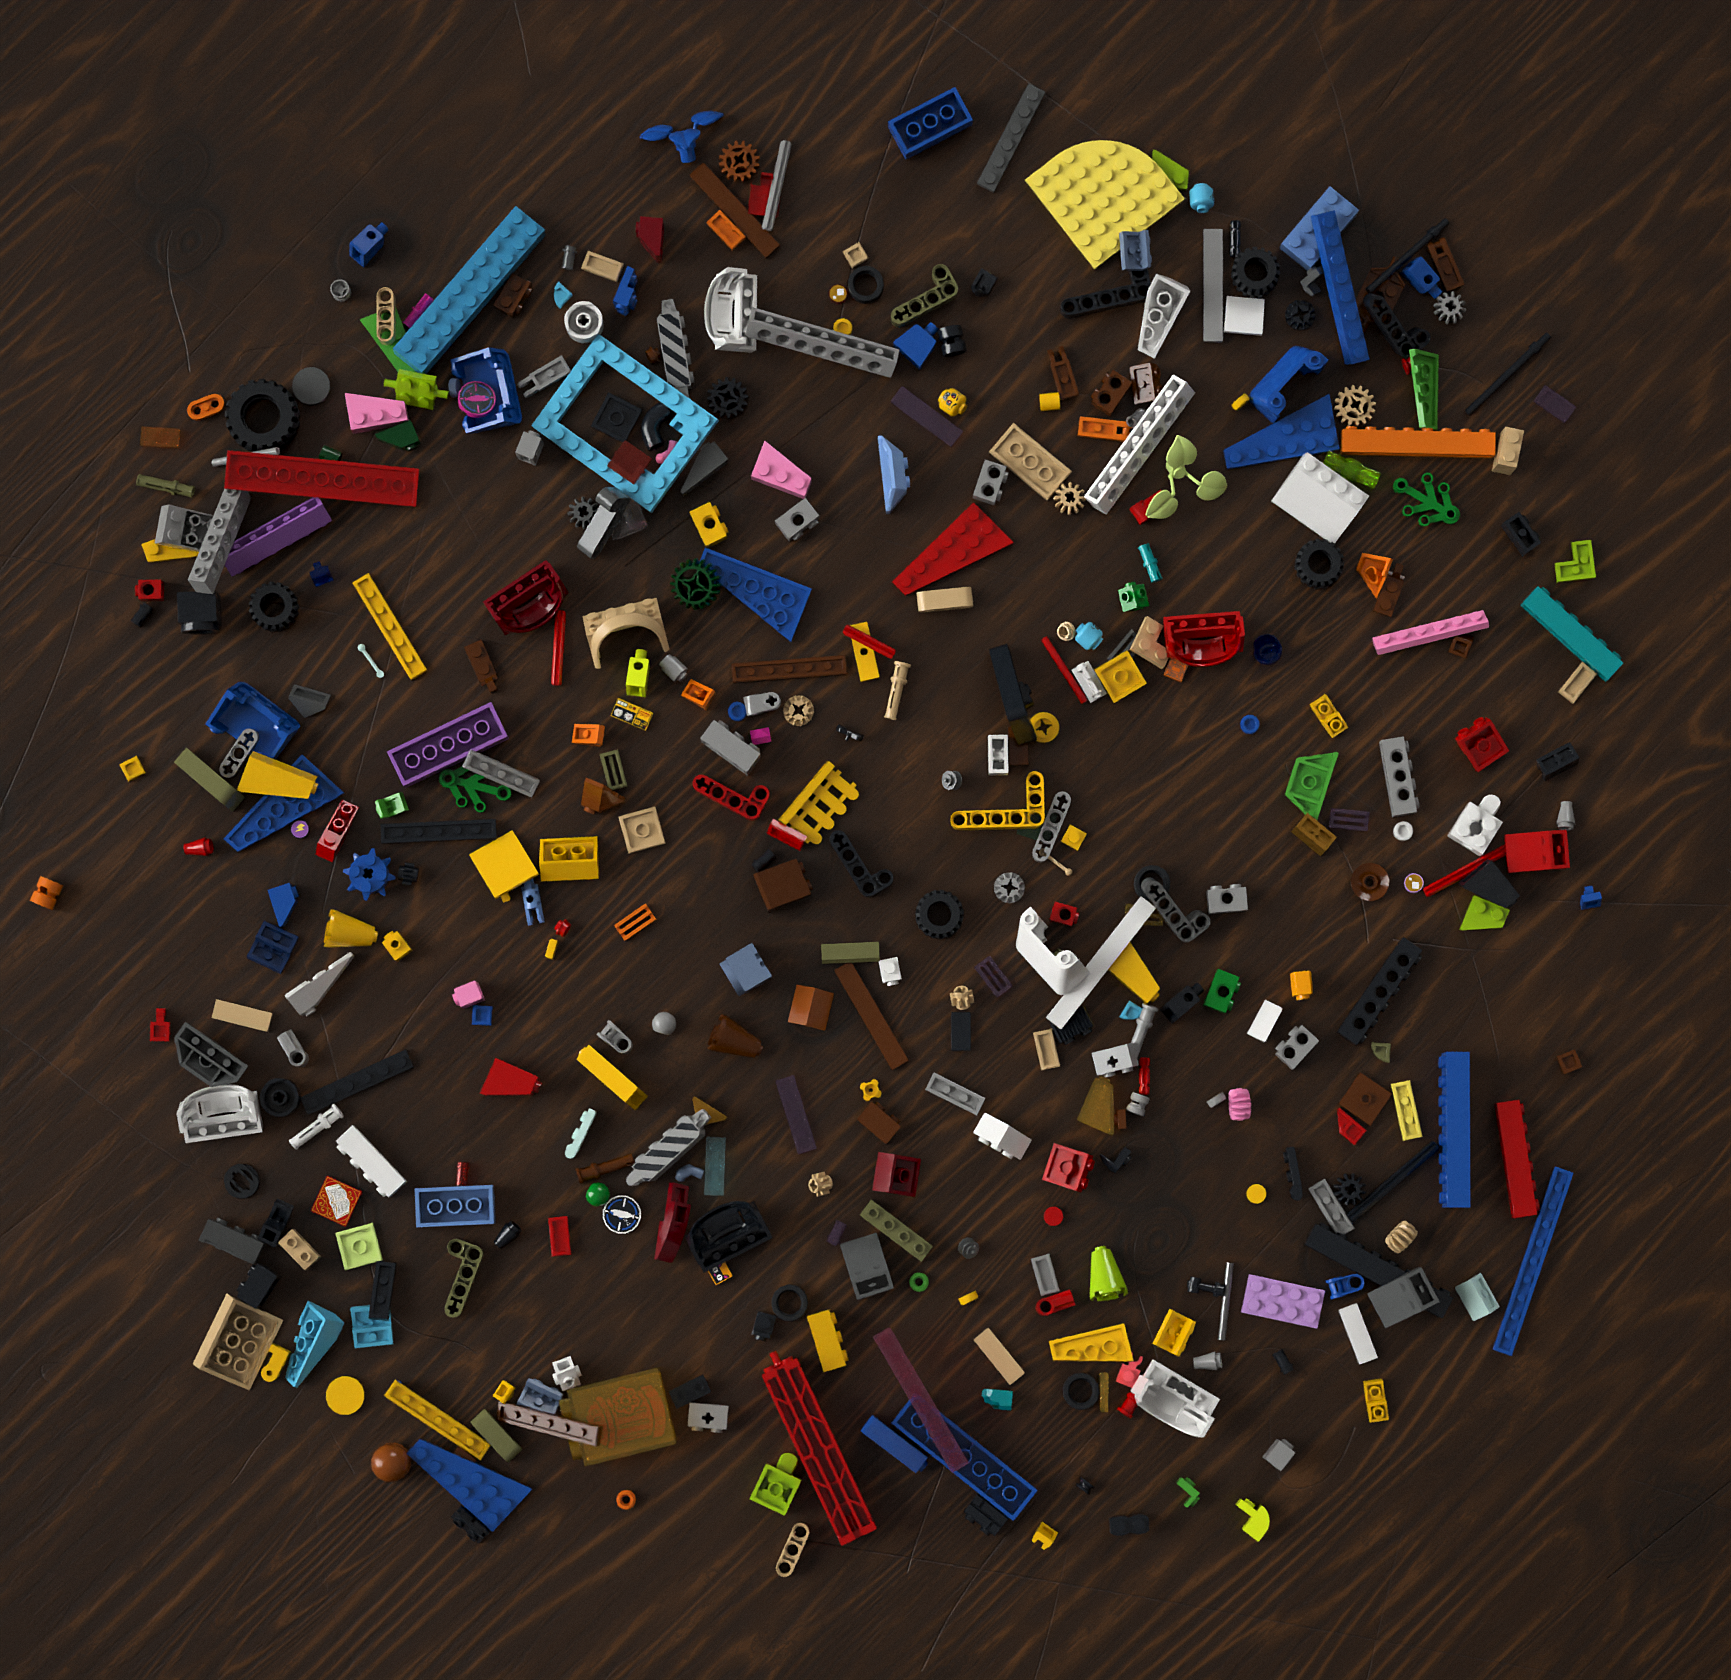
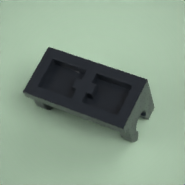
[1536,742,1579,781]

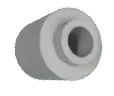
[659,654,688,682]

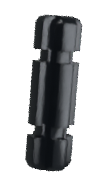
[1230,220,1241,258]

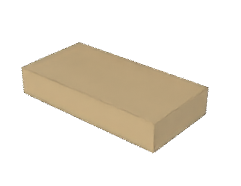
[581,251,624,282]
[1558,662,1597,704]
[1033,1029,1060,1071]

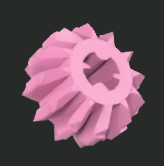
[1228,1088,1251,1121]

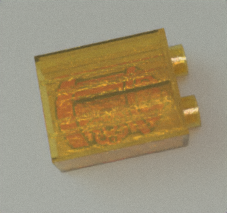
[559,1367,677,1466]

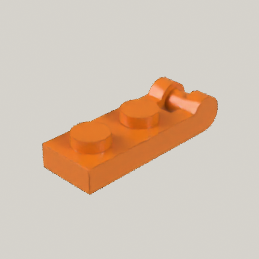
[1078,416,1132,442]

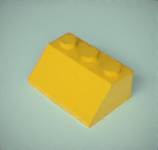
[539,836,599,881]

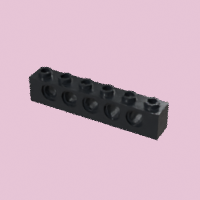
[1336,937,1422,1045]

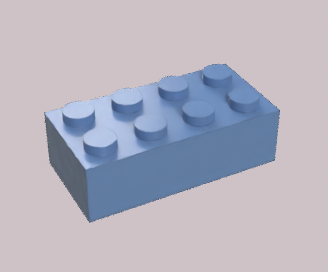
[1280,187,1359,271]
[415,1185,496,1227]

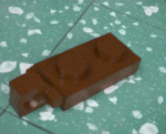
[1373,563,1404,618]
[464,639,498,693]

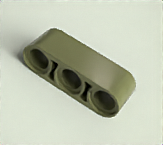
[471,1408,523,1463]

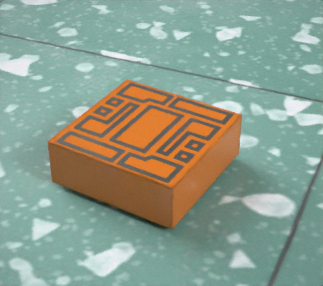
[1163,657,1188,683]

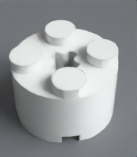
[564,301,604,343]

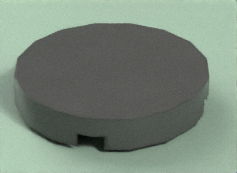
[292,367,331,405]

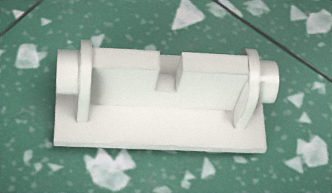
[1072,661,1107,703]

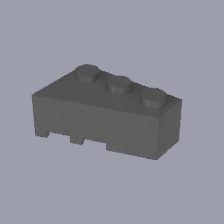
[199,1217,266,1265]

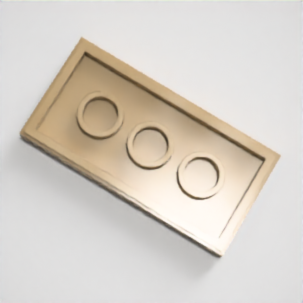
[989,423,1072,501]

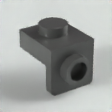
[1300,265,1324,297]

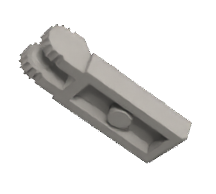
[517,355,571,398]

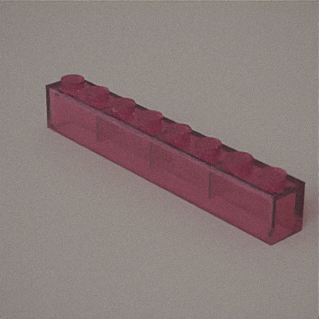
[873,1327,969,1473]

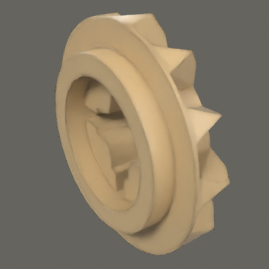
[783,695,814,726]

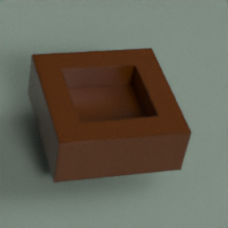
[1556,1049,1582,1075]
[1113,1109,1126,1129]

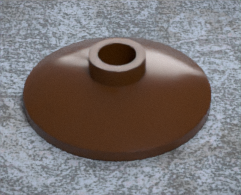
[1351,863,1389,901]

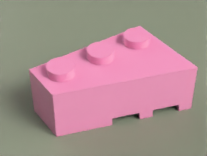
[345,393,409,434]
[751,441,812,499]

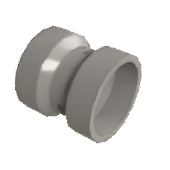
[330,279,351,302]
[1126,1092,1150,1117]

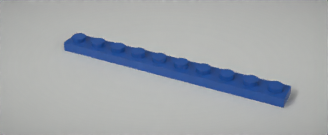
[1492,1166,1573,1356]

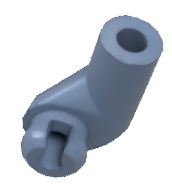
[675,1164,704,1182]

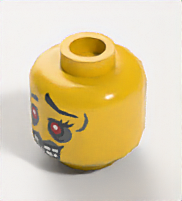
[938,388,967,417]

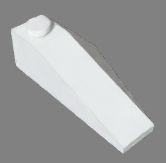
[1138,274,1190,358]
[285,952,354,1017]

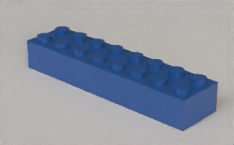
[1438,1052,1470,1208]
[891,1392,1037,1521]

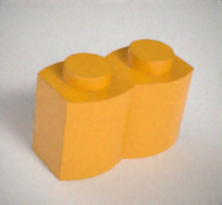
[1290,971,1313,1000]

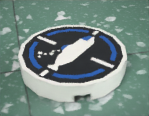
[603,1195,641,1234]

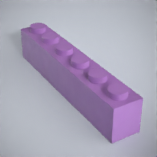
[225,498,332,576]

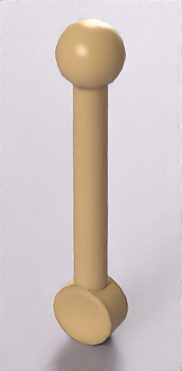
[1039,848,1072,876]

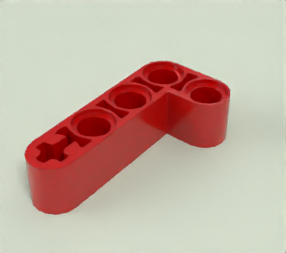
[693,775,770,821]

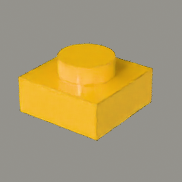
[1061,825,1087,851]

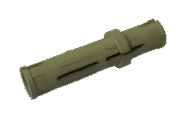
[136,474,195,498]

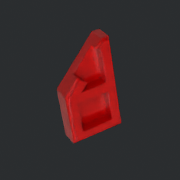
[1337,1108,1367,1145]

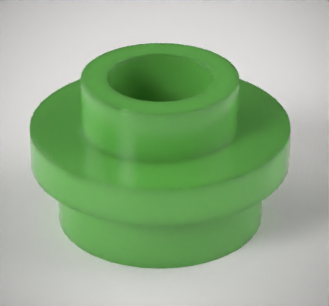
[909,1272,929,1292]

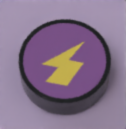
[290,820,310,839]

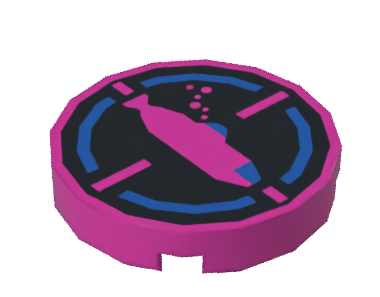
[457,381,496,418]

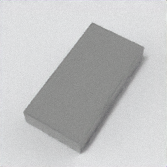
[1031,1254,1060,1296]

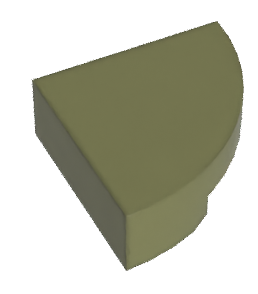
[1371,1042,1391,1063]

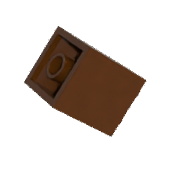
[753,859,813,913]

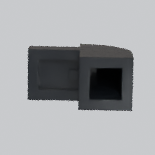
[258,1198,295,1247]

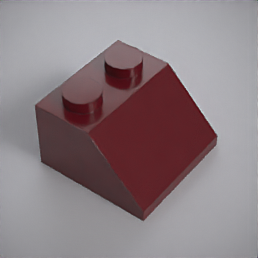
[635,216,665,264]
[872,1152,921,1197]

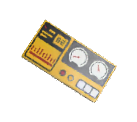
[610,698,653,731]

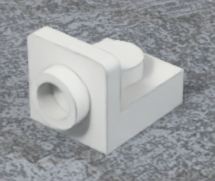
[878,957,902,986]

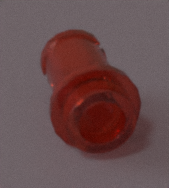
[455,1162,470,1186]

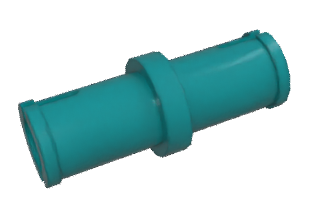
[1138,543,1163,583]

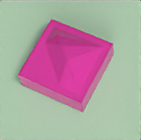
[750,727,771,745]

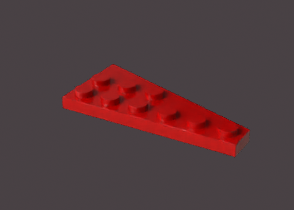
[892,502,1014,596]

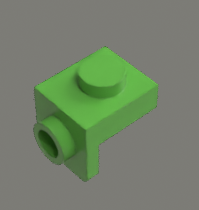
[375,792,409,819]
[1176,1477,1200,1508]

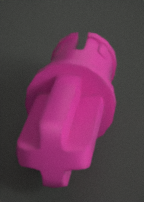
[402,294,433,328]

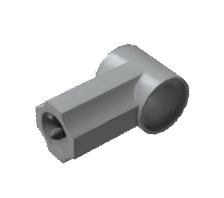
[277,1029,309,1068]

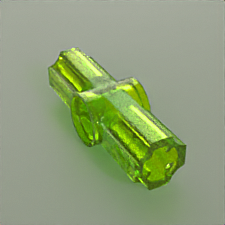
[1323,451,1381,489]

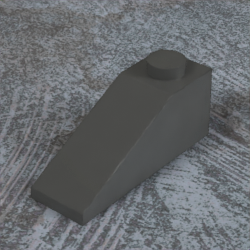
[681,442,729,497]

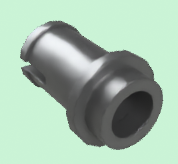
[1126,408,1147,428]

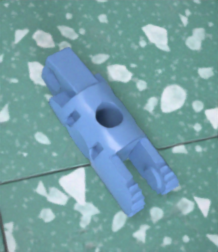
[521,878,545,926]

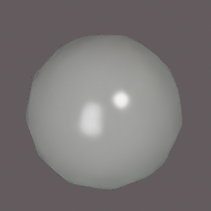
[652,1012,676,1035]

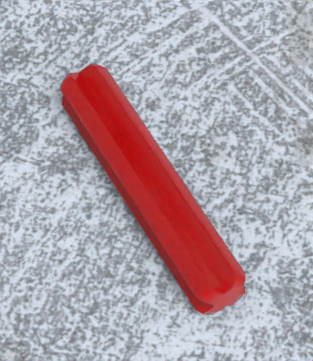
[843,625,896,659]

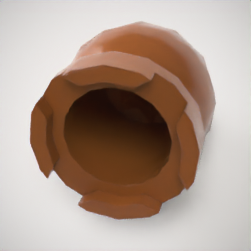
[371,1442,412,1482]

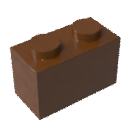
[857,1102,901,1144]

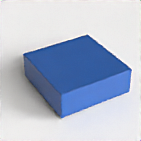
[472,1005,493,1026]

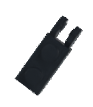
[1283,1146,1303,1201]

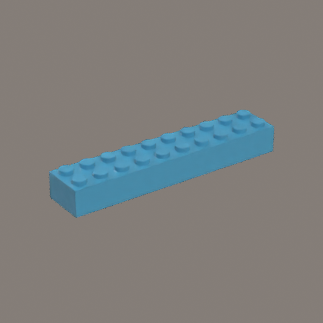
[393,206,546,374]

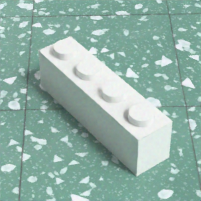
[336,1125,407,1197]

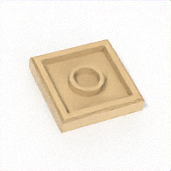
[619,807,666,854]

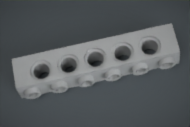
[188,489,251,594]

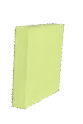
[335,1223,383,1270]

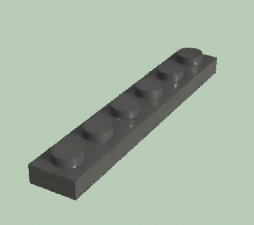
[977,83,1045,193]

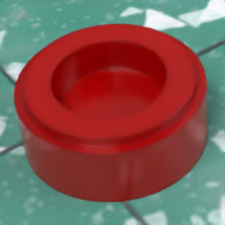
[1044,1207,1063,1226]

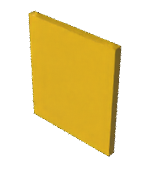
[469,830,539,899]

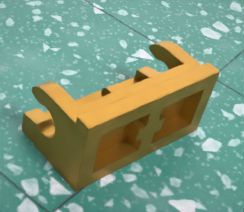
[1291,813,1337,856]

